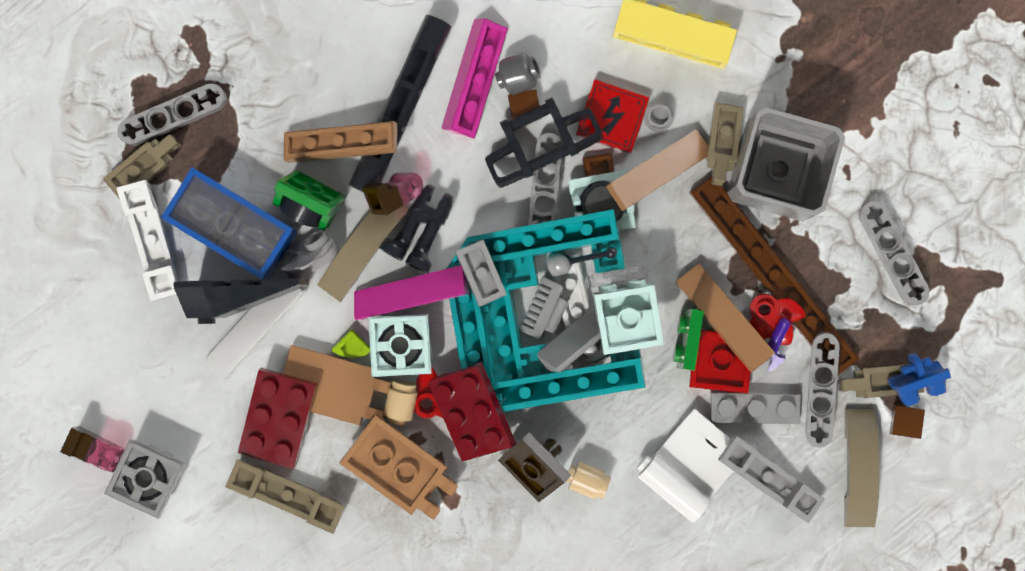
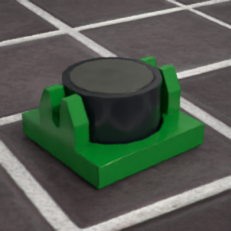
[272,170,346,231]

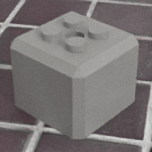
[727,107,845,222]

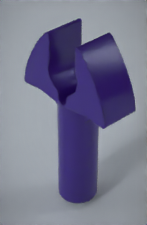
[767,318,791,372]

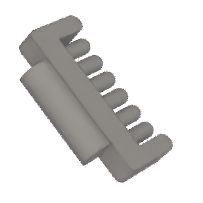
[519,277,569,339]

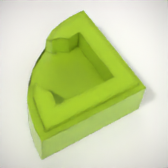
[331,329,370,358]

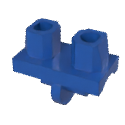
[887,353,951,406]

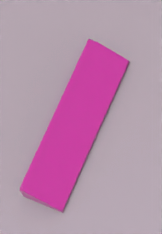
[441,18,508,139]
[354,265,470,320]

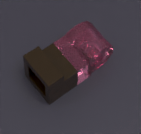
[362,172,423,216]
[60,426,124,472]

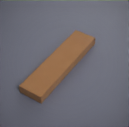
[284,121,397,163]
[606,129,708,212]
[676,263,775,373]

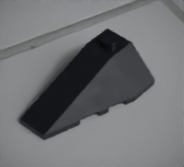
[173,278,309,324]

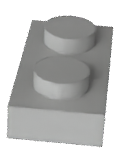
[455,239,507,307]

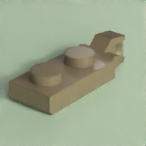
[706,102,744,186]
[103,134,181,199]
[838,364,924,398]

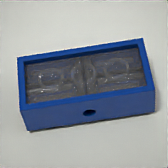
[160,167,298,279]

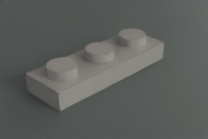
[710,393,800,424]

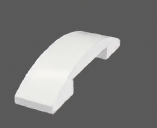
[117,180,178,301]

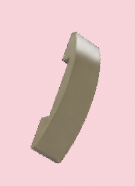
[317,204,409,302]
[844,409,879,527]
[225,459,346,534]

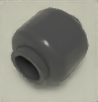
[495,52,541,95]

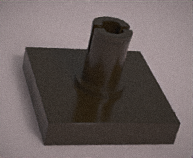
[498,432,571,502]

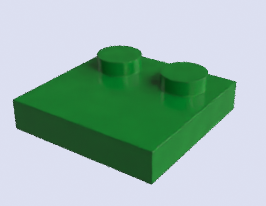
[673,309,704,371]

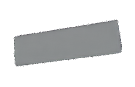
[537,284,629,372]

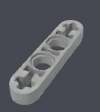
[117,84,227,146]
[528,133,562,225]
[859,201,930,306]
[805,332,840,448]

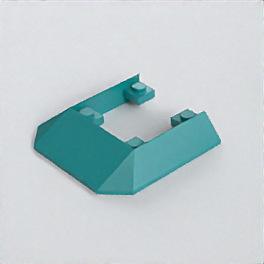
[446,209,646,412]

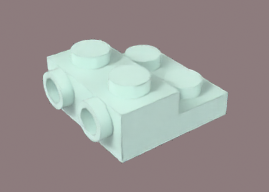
[593,278,664,355]

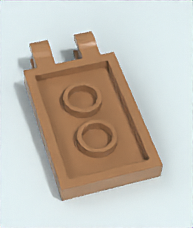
[283,345,393,426]
[339,414,458,520]

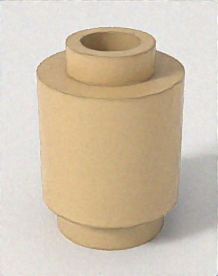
[383,380,418,425]
[566,461,611,499]

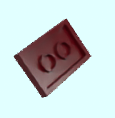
[428,362,516,462]
[238,367,318,469]

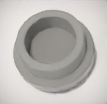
[644,103,674,132]

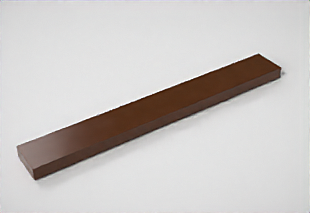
[689,176,859,376]

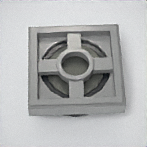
[104,439,186,519]

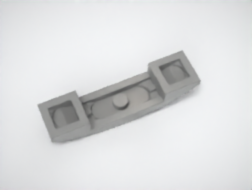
[718,435,825,523]

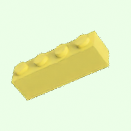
[613,0,737,69]

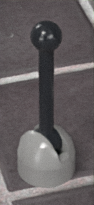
[547,247,617,277]

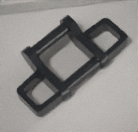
[485,97,603,188]

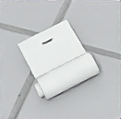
[636,408,734,523]

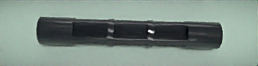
[348,15,452,192]

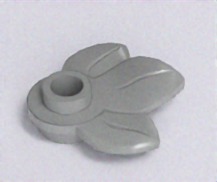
[281,230,333,273]

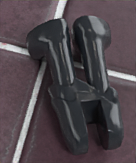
[379,184,453,274]

